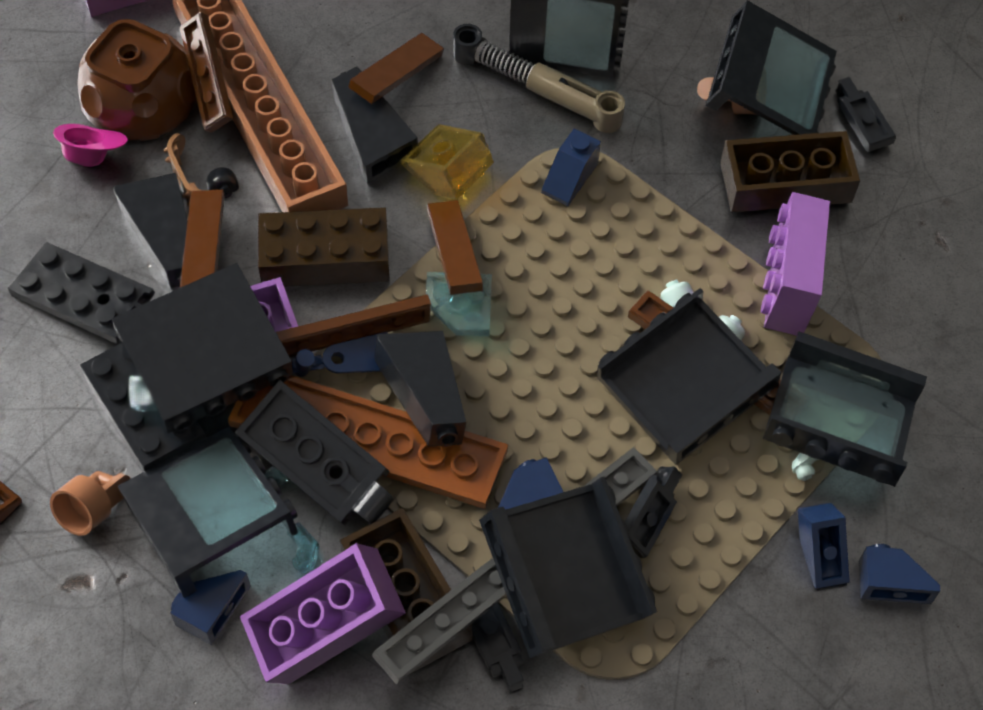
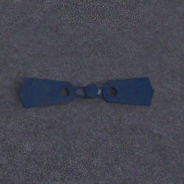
[291,332,388,377]

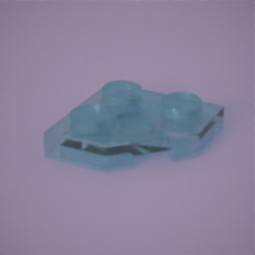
[426,272,492,336]

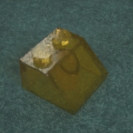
[400,124,494,200]

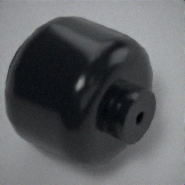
[206,167,239,198]

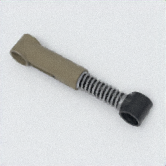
[453,23,625,133]

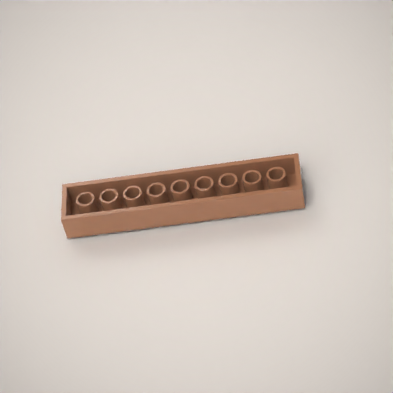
[172,0,349,212]

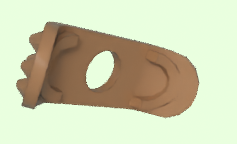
[164,133,200,206]

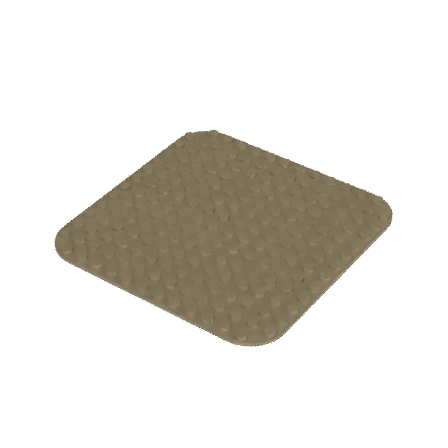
[296,148,881,680]

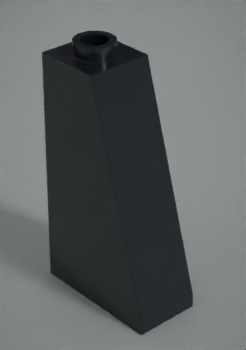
[332,66,418,184]
[114,173,188,288]
[374,331,466,447]

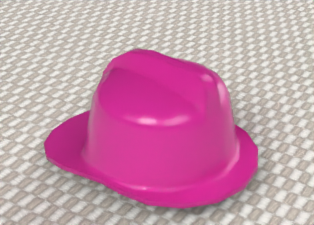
[53,124,128,167]

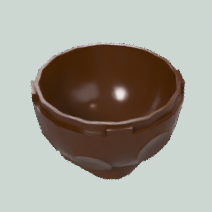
[77,19,197,142]

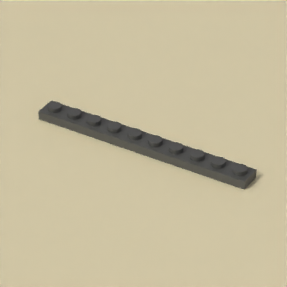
[372,447,657,685]

